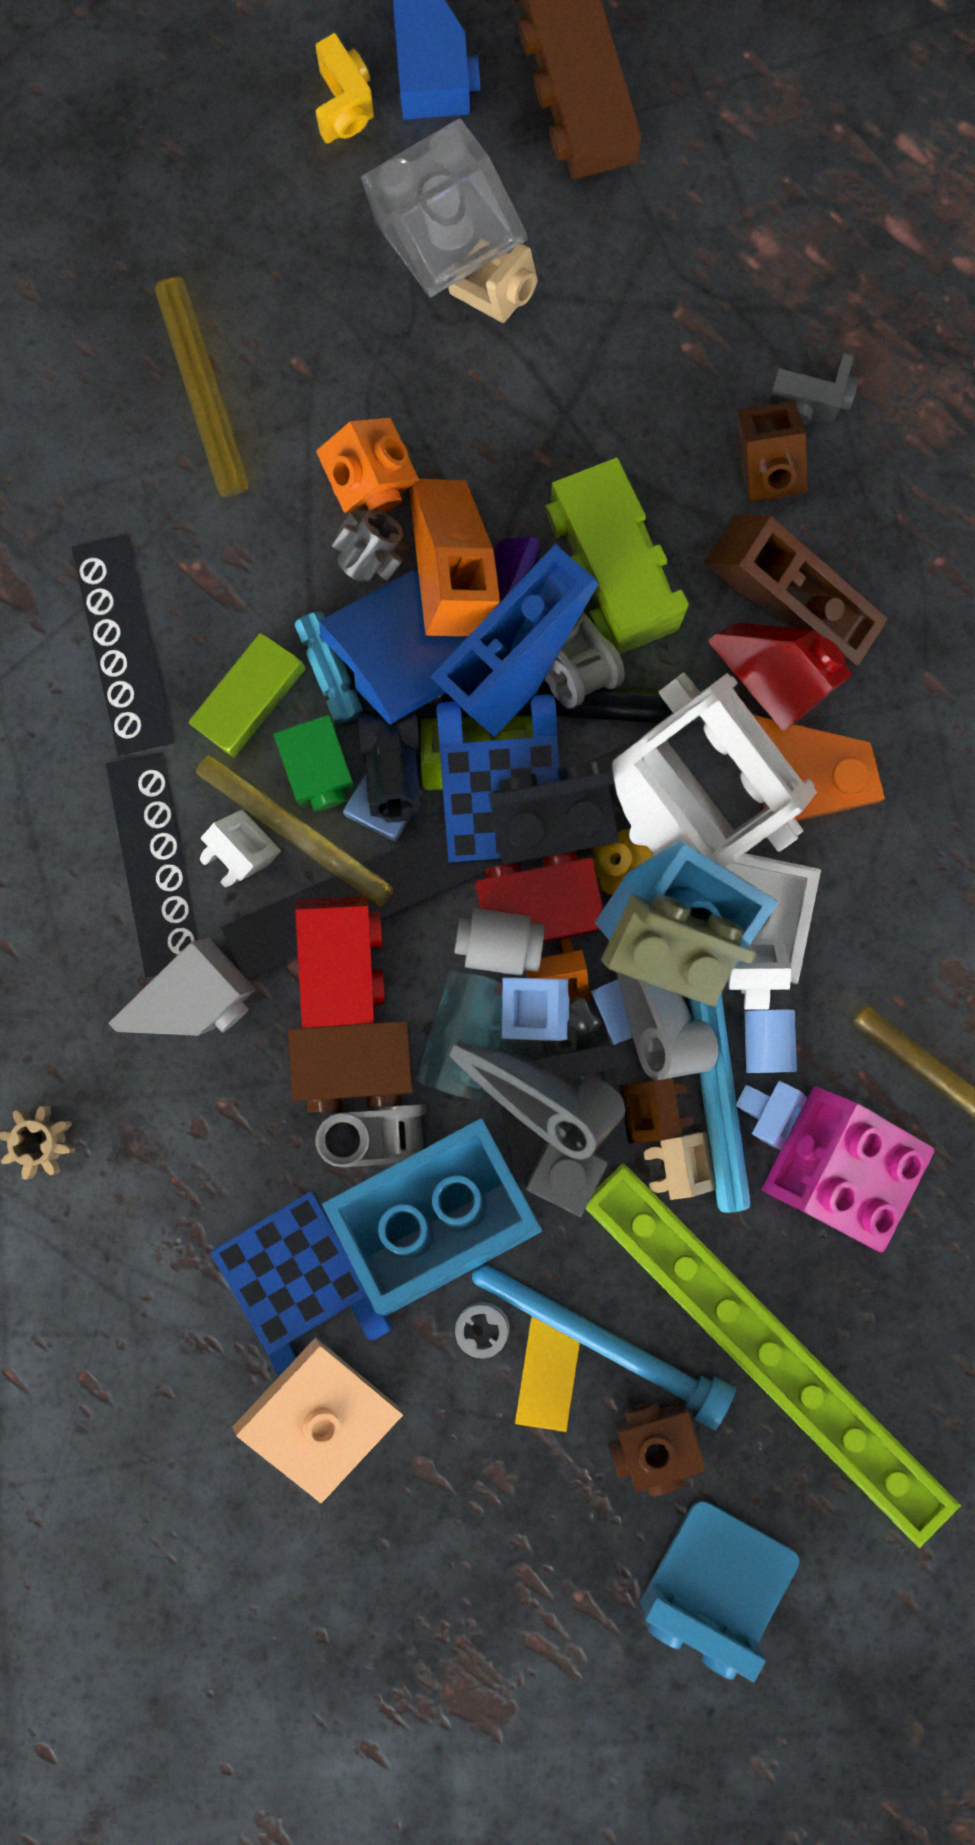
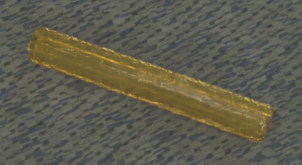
[155,277,249,497]

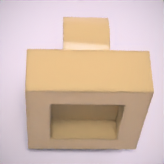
[644,1131,717,1200]

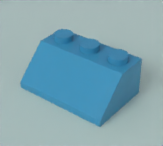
[322,1118,543,1316]

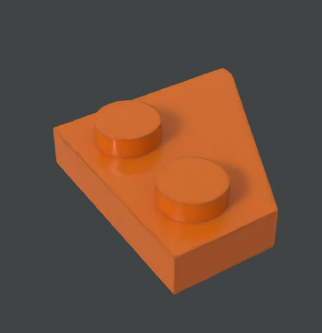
[753,715,885,821]

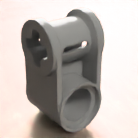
[544,611,625,709]
[315,1104,428,1167]

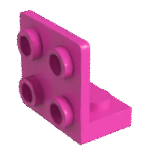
[761,1086,934,1253]

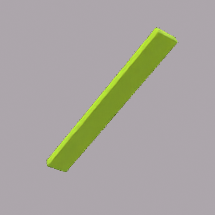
[585,1163,961,1548]

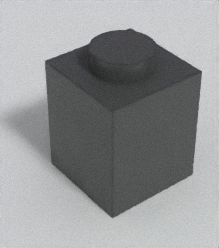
[524,1140,608,1217]

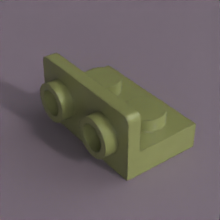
[601,894,757,1007]

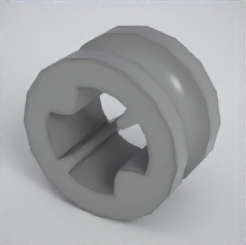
[455,1301,510,1359]

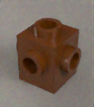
[608,1401,706,1496]

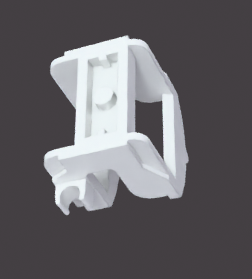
[612,672,817,867]

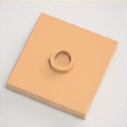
[232,1337,403,1503]

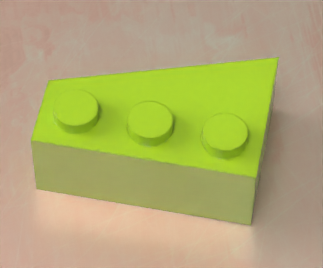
[545,457,689,654]

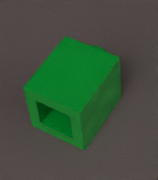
[273,715,356,812]

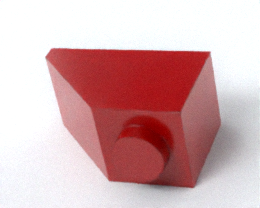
[708,622,853,731]

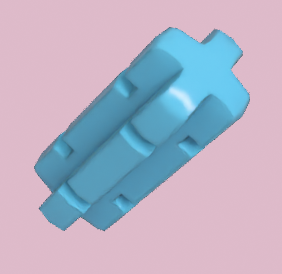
[295,612,363,724]

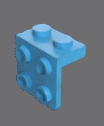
[640,1499,800,1682]

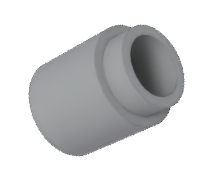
[454,907,545,976]

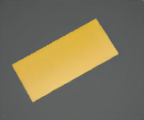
[515,1316,584,1432]

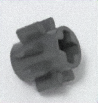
[332,510,408,582]

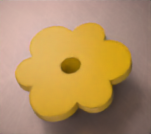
[593,829,654,895]

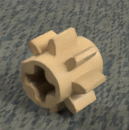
[0,1106,75,1180]

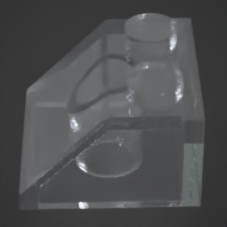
[360,118,528,298]

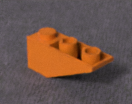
[409,478,500,636]

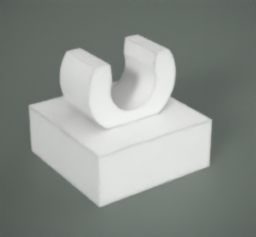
[200,809,281,887]
[728,939,791,1010]

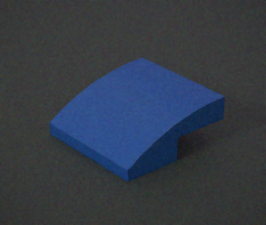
[319,570,468,724]

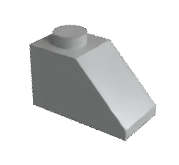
[109,938,256,1036]

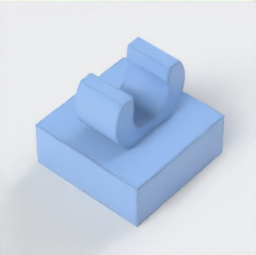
[502,977,569,1041]
[735,1081,808,1151]

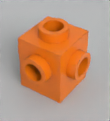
[316,418,419,513]

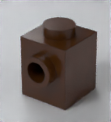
[737,401,808,502]

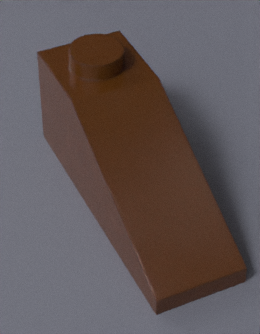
[704,515,888,667]

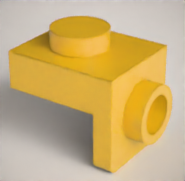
[315,33,374,143]

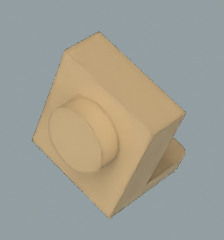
[446,239,538,324]

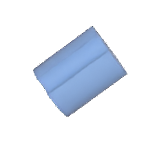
[744,1010,797,1073]

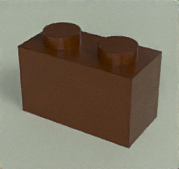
[288,1021,414,1112]

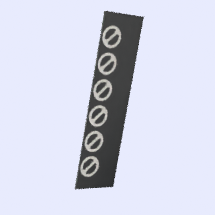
[71,535,174,757]
[106,752,197,978]

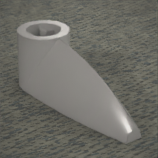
[616,972,718,1080]

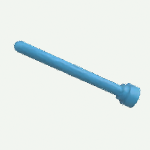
[472,1264,736,1431]

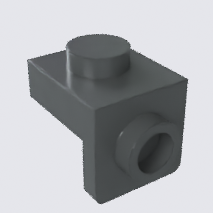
[766,352,859,426]

